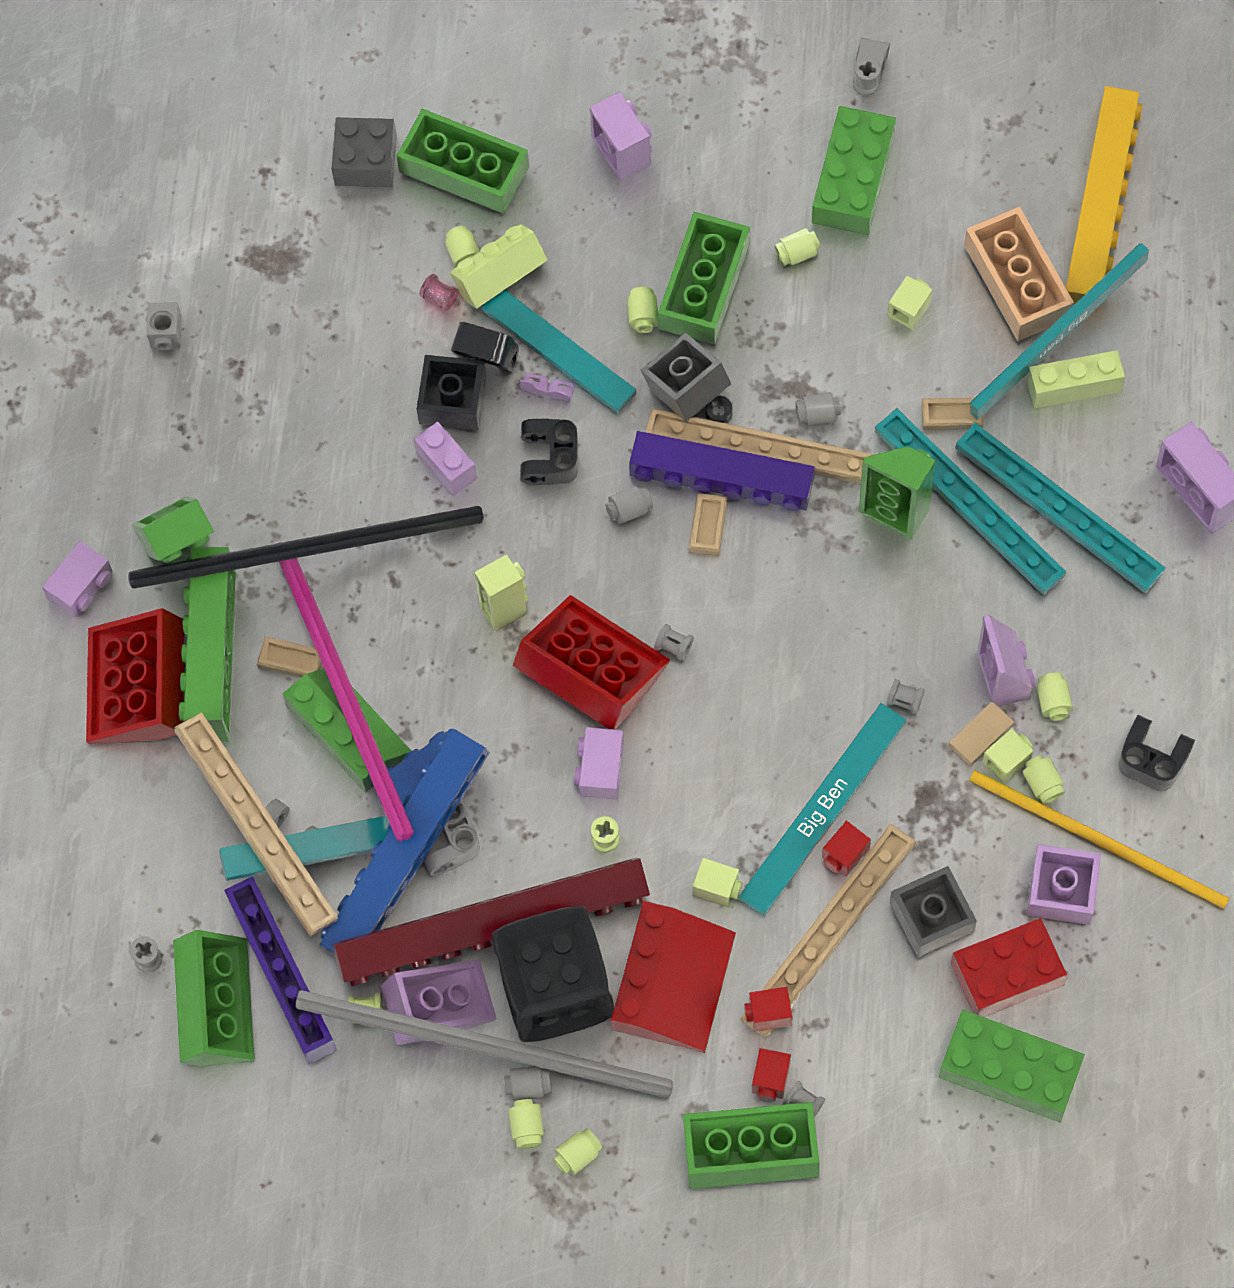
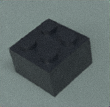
[416,355,486,430]

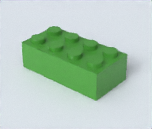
[812,106,896,235]
[396,108,529,214]
[658,211,750,345]
[132,497,214,563]
[939,1009,1085,1123]

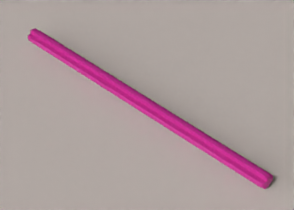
[279,541,414,841]

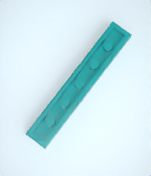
[482,290,637,414]
[219,815,389,881]

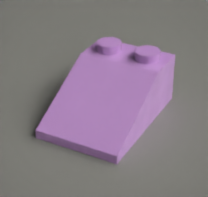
[978,615,1035,706]
[380,959,497,1046]

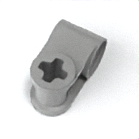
[853,37,890,96]

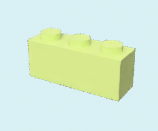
[449,224,548,309]
[1027,350,1125,409]
[474,554,529,632]

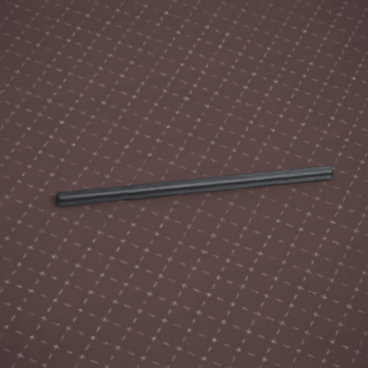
[128,506,484,589]

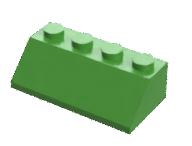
[859,446,936,539]
[282,669,411,793]
[173,930,254,1066]
[683,1102,820,1189]

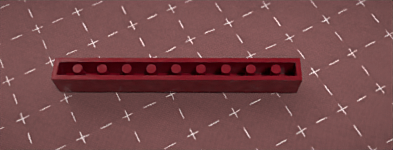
[332,858,650,986]

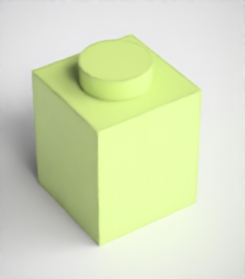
[887,276,933,330]
[982,729,1034,784]
[693,858,743,908]

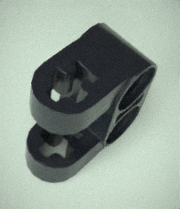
[451,322,519,372]
[520,418,579,485]
[1118,714,1196,791]

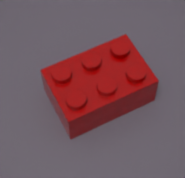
[951,918,1067,1017]

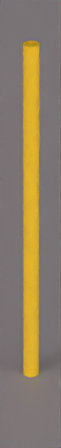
[969,770,1230,909]

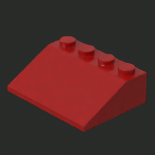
[512,595,670,730]
[86,608,184,744]
[611,901,736,1053]

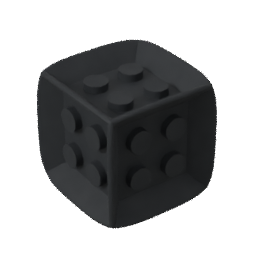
[492,906,614,1042]

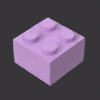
[589,92,653,181]
[1027,844,1101,925]

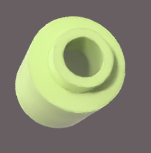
[445,226,480,268]
[774,228,820,266]
[627,287,658,333]
[1037,672,1073,721]
[1023,755,1065,804]
[508,1099,544,1149]
[553,1128,603,1175]

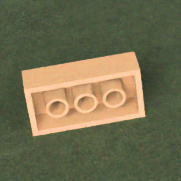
[964,206,1074,342]

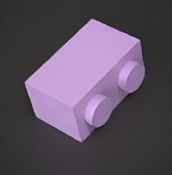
[414,421,477,496]
[42,541,113,618]
[574,727,624,799]

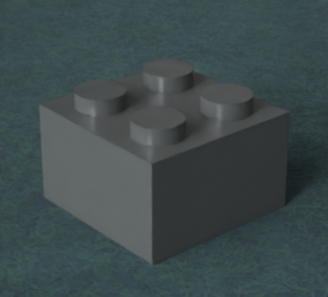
[331,117,397,187]
[641,332,731,422]
[889,866,977,958]

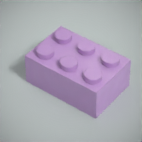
[1156,421,1234,534]

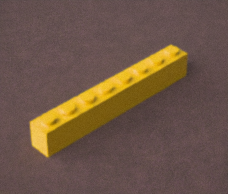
[1066,86,1143,311]

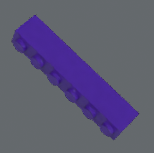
[629,431,815,511]
[224,876,337,1064]

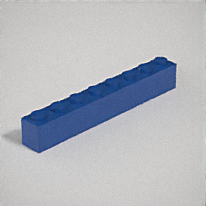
[319,728,490,953]

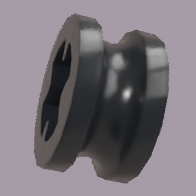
[706,395,733,424]

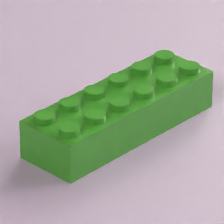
[179,547,236,742]

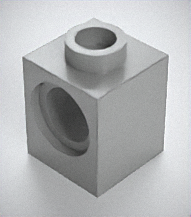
[147,302,182,350]

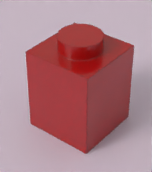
[822,820,871,877]
[744,987,793,1032]
[752,1048,791,1101]

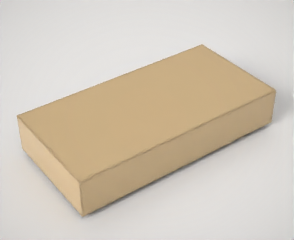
[922,397,984,430]
[689,493,728,556]
[257,636,322,678]
[948,701,1015,766]

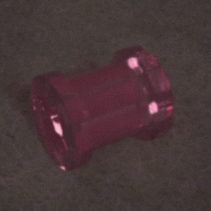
[419,274,459,311]

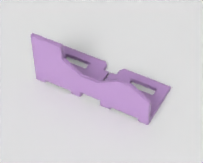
[520,373,575,402]

